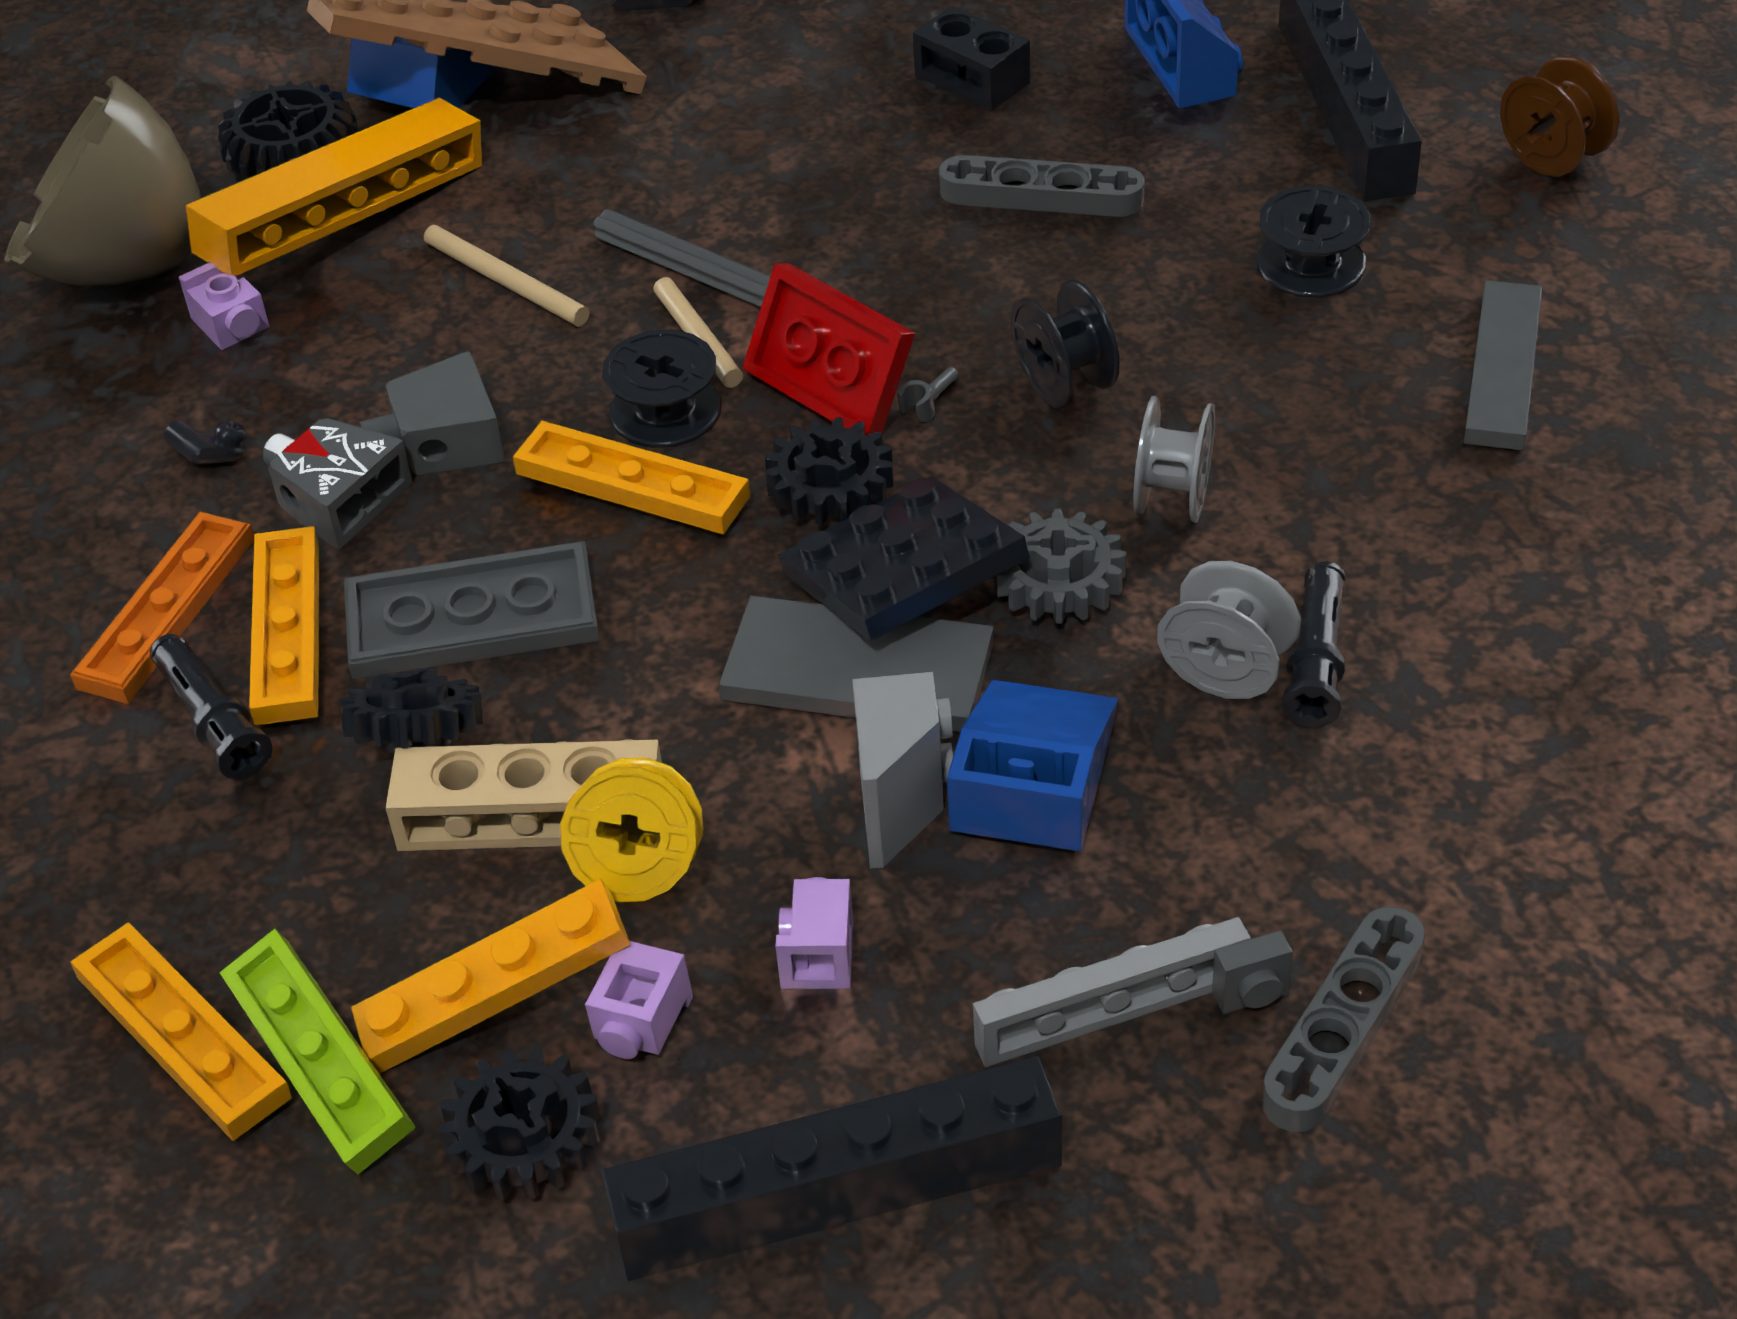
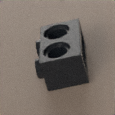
[913,5,1030,111]

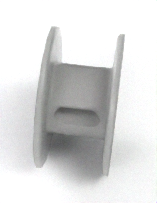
[1133,396,1215,523]
[1157,561,1301,699]

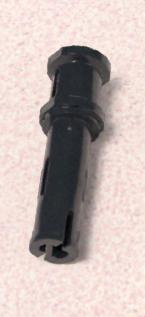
[1282,561,1346,728]
[149,634,273,780]

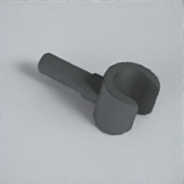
[897,367,958,422]

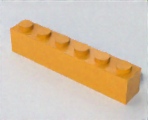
[186,98,482,276]

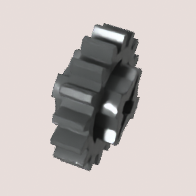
[991,508,1126,623]

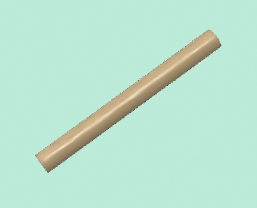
[424,225,590,327]

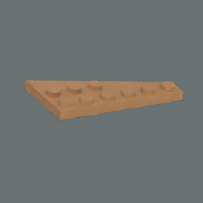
[307,0,647,95]

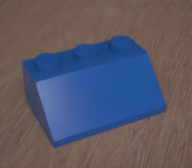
[1124,0,1243,109]

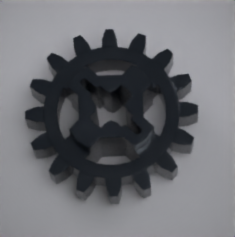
[765,417,894,525]
[340,668,483,754]
[438,1048,601,1201]

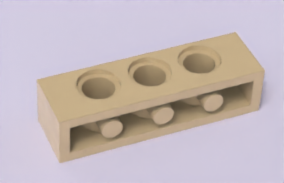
[386,739,662,851]

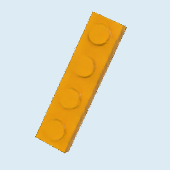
[513,421,750,535]
[249,526,319,725]
[351,879,631,1074]
[70,922,292,1141]

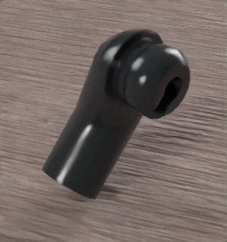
[164,420,247,465]

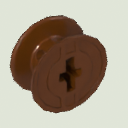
[1500,55,1620,177]

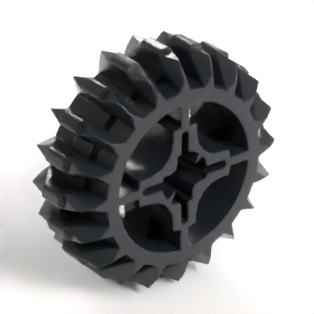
[218,81,358,181]

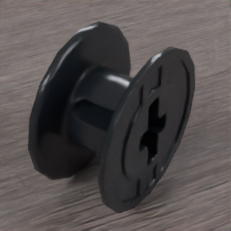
[1257,186,1371,298]
[1011,279,1120,408]
[602,329,721,448]

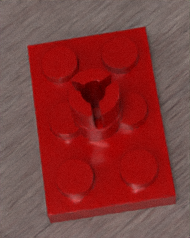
[742,263,915,435]

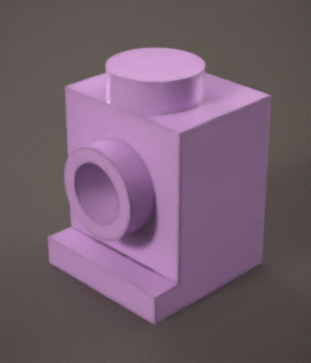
[179,262,270,350]
[775,877,853,989]
[585,941,693,1059]

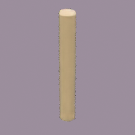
[653,277,743,388]

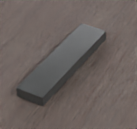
[1464,280,1542,450]

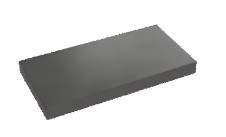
[344,541,600,680]
[719,595,994,732]

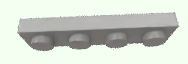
[973,917,1251,1067]

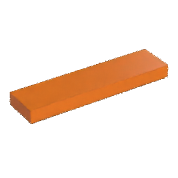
[70,512,254,704]

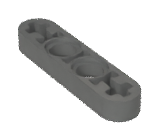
[939,155,1145,217]
[1262,906,1425,1132]

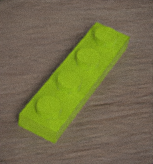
[219,929,416,1175]

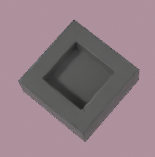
[1212,930,1293,1014]

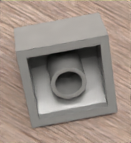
[852,672,953,869]

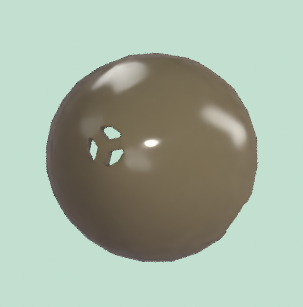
[4,76,200,286]

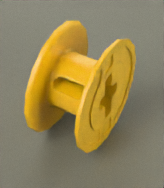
[560,757,703,902]

